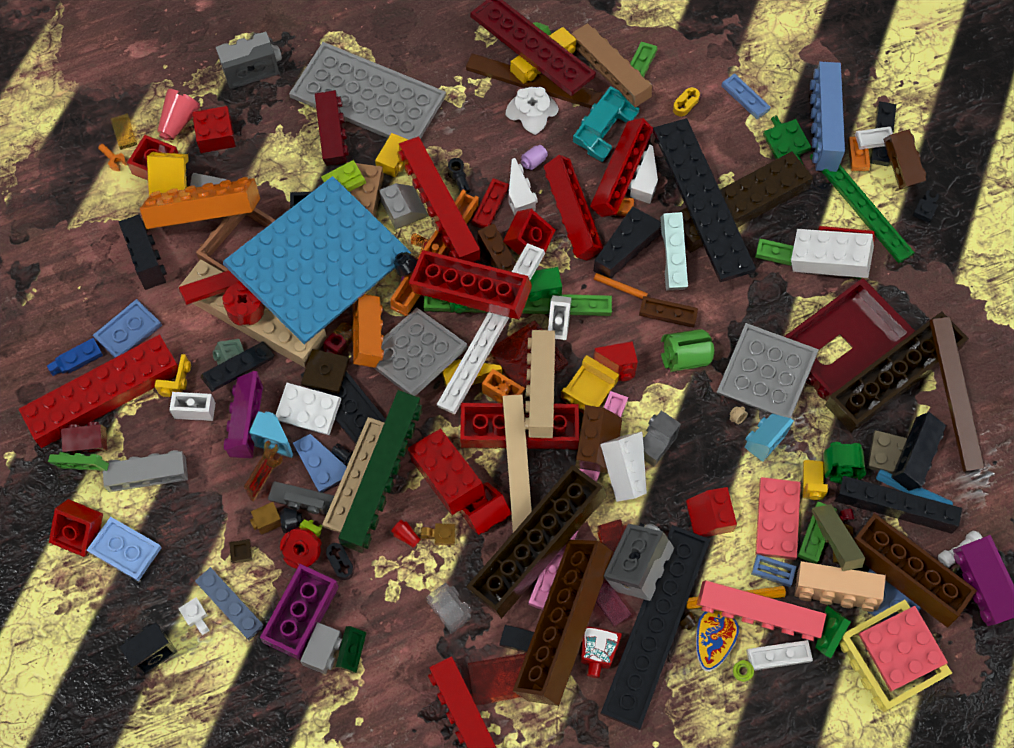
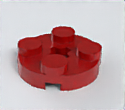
[280,527,322,569]

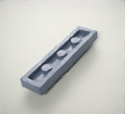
[195,567,264,640]

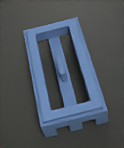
[751,554,796,587]

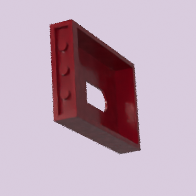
[784,278,915,402]

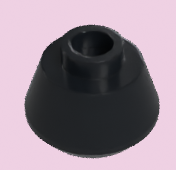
[394,252,418,277]
[280,507,303,534]

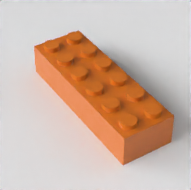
[139,177,260,229]

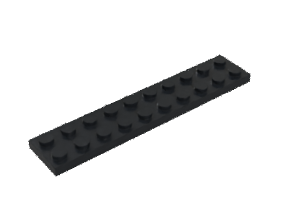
[653,118,756,283]
[600,525,710,730]

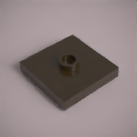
[301,349,350,394]

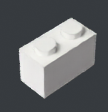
[548,296,571,340]
[170,392,216,421]

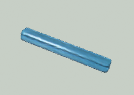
[876,469,953,505]

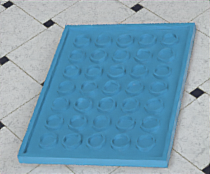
[223,176,411,344]

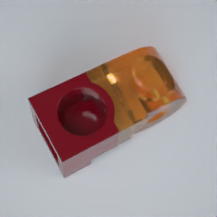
[324,322,353,356]

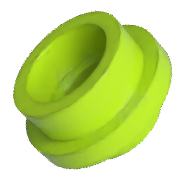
[733,660,754,682]

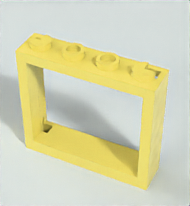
[839,599,952,712]

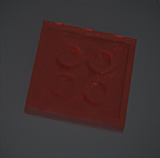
[489,320,568,393]

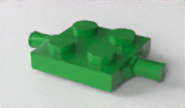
[763,115,811,164]

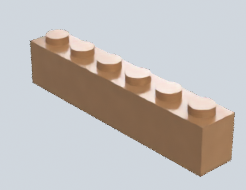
[571,23,652,107]

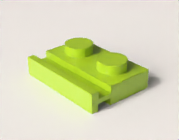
[321,160,366,192]

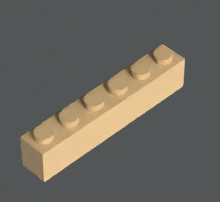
[525,330,555,438]

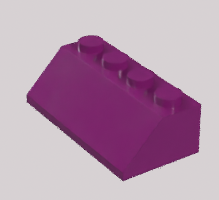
[224,371,263,459]
[953,535,1014,626]

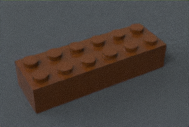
[854,513,977,628]

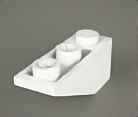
[628,145,658,204]
[509,158,538,216]

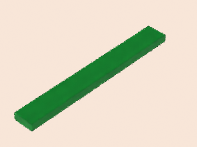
[810,154,915,264]

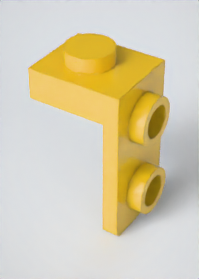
[155,354,191,397]
[803,460,828,500]

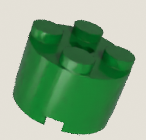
[823,442,866,483]

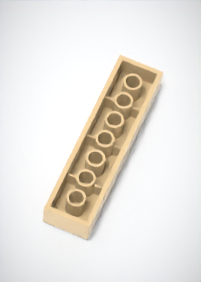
[178,259,327,368]

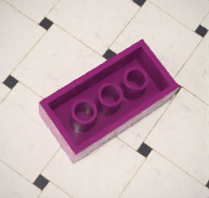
[260,564,339,660]

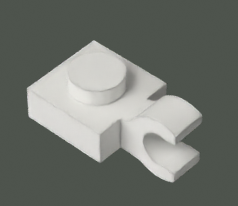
[178,597,210,635]

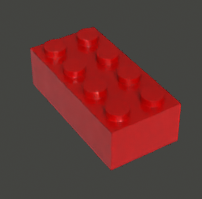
[407,428,486,515]

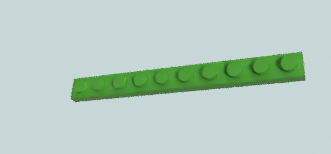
[424,294,612,316]

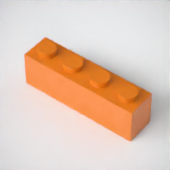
[353,294,384,368]

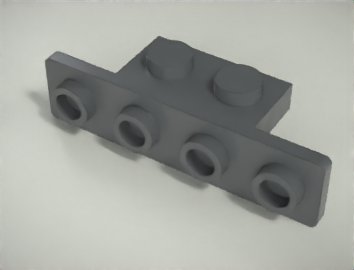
[268,482,334,515]

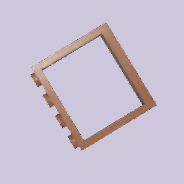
[196,207,275,272]

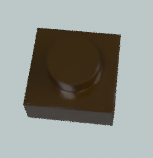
[229,539,253,564]

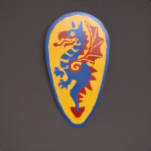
[696,610,739,671]

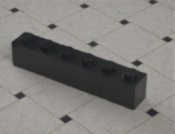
[834,476,962,534]

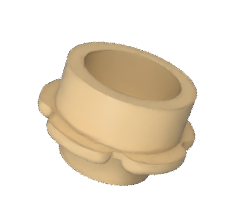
[730,407,748,424]

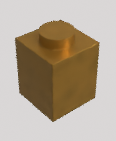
[250,502,281,535]

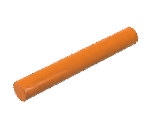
[594,273,648,299]

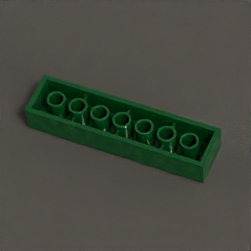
[338,390,423,553]

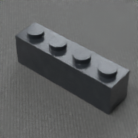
[891,412,946,491]

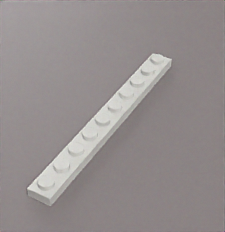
[437,243,545,415]

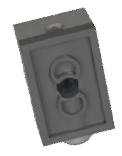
[216,32,282,89]
[604,523,674,601]

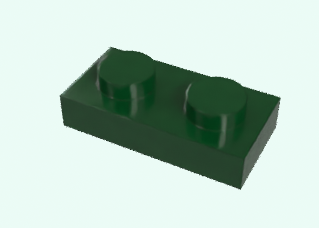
[336,626,366,673]

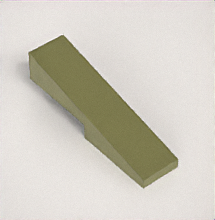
[812,504,865,571]

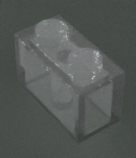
[426,582,472,634]

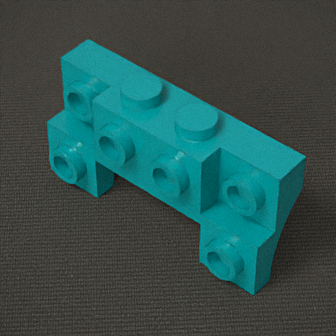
[573,86,640,162]

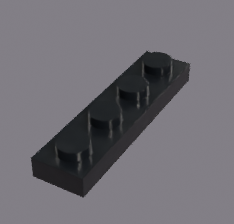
[870,101,897,166]
[200,341,275,392]

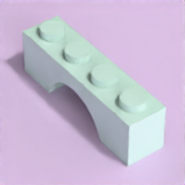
[660,212,688,291]

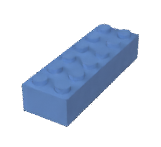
[810,62,845,172]

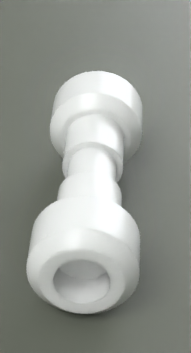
[938,531,983,568]

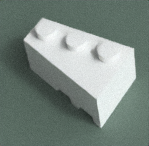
[600,432,647,502]

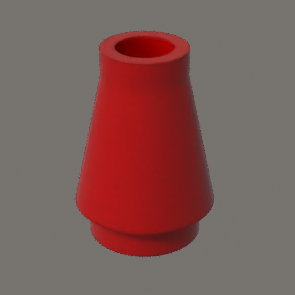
[391,519,421,548]

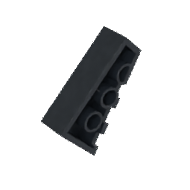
[593,206,662,278]
[119,214,167,290]

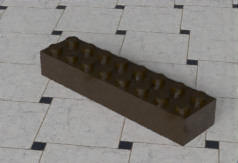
[677,151,813,253]
[825,311,969,433]
[466,465,607,619]

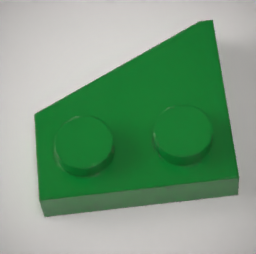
[816,605,851,658]

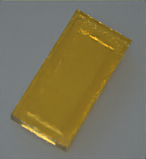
[110,113,138,150]

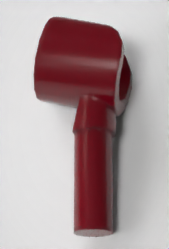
[839,509,855,523]

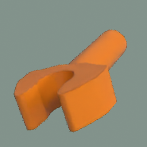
[98,144,127,171]

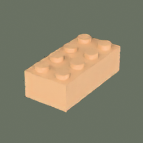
[794,561,886,612]

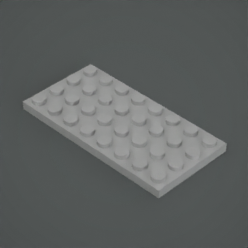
[289,42,446,140]

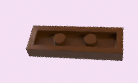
[639,296,698,328]

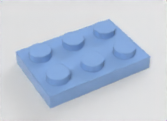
[87,516,162,581]

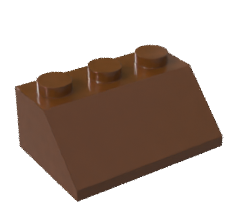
[575,405,623,473]

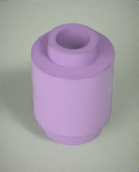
[521,145,548,170]

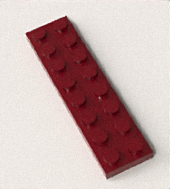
[470,0,596,96]

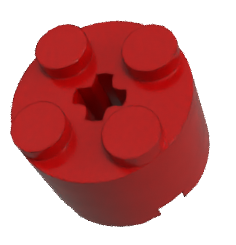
[222,281,265,326]

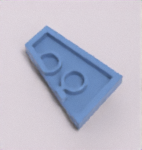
[293,434,347,493]

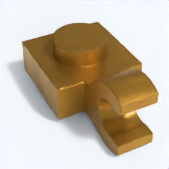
[421,523,455,545]

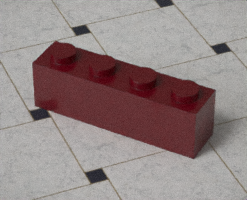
[315,90,349,166]

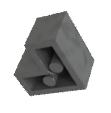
[643,410,681,467]

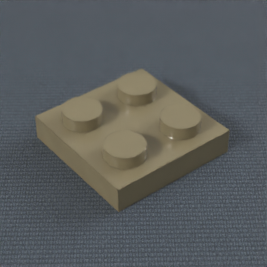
[867,430,907,474]

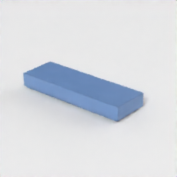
[721,73,771,119]

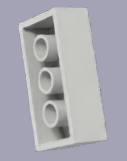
[791,229,874,278]

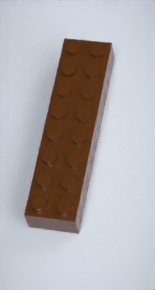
[513,539,613,706]

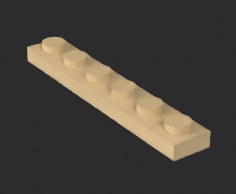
[322,417,384,533]

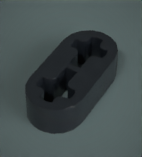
[326,543,354,580]

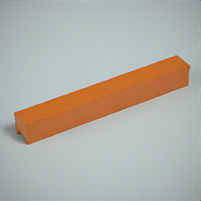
[390,190,479,317]

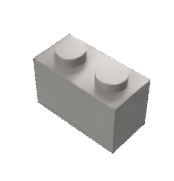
[300,622,343,674]

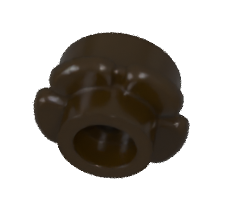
[679,611,697,630]

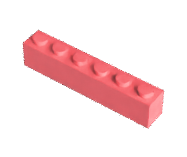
[697,580,826,641]

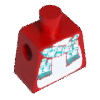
[581,626,622,678]

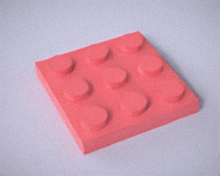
[858,606,948,692]

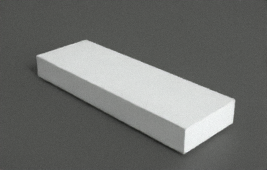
[746,640,813,670]

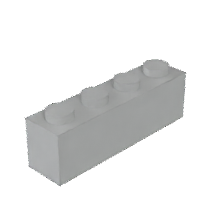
[103,450,188,492]

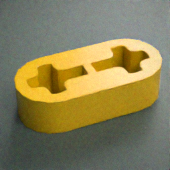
[673,87,700,117]

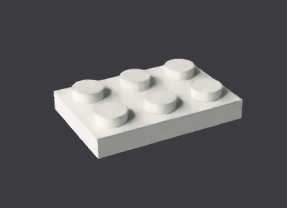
[276,383,341,435]

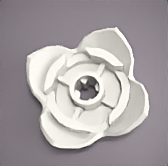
[505,87,559,135]

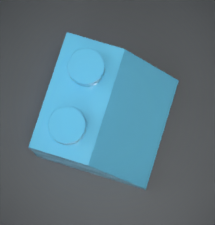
[249,411,293,458]
[744,414,794,462]

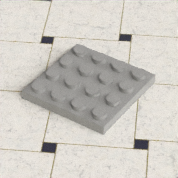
[374,308,468,396]
[717,323,819,418]

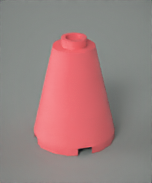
[157,89,200,141]

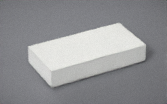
[855,127,893,150]

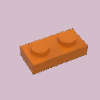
[848,137,870,171]

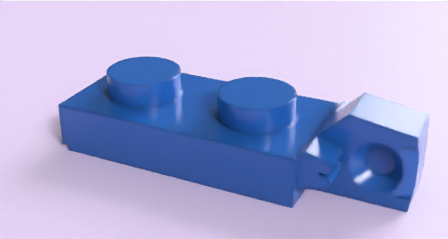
[47,338,103,376]

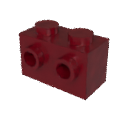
[61,422,108,455]

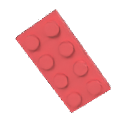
[755,477,800,560]

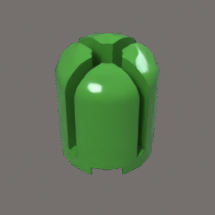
[661,329,715,372]

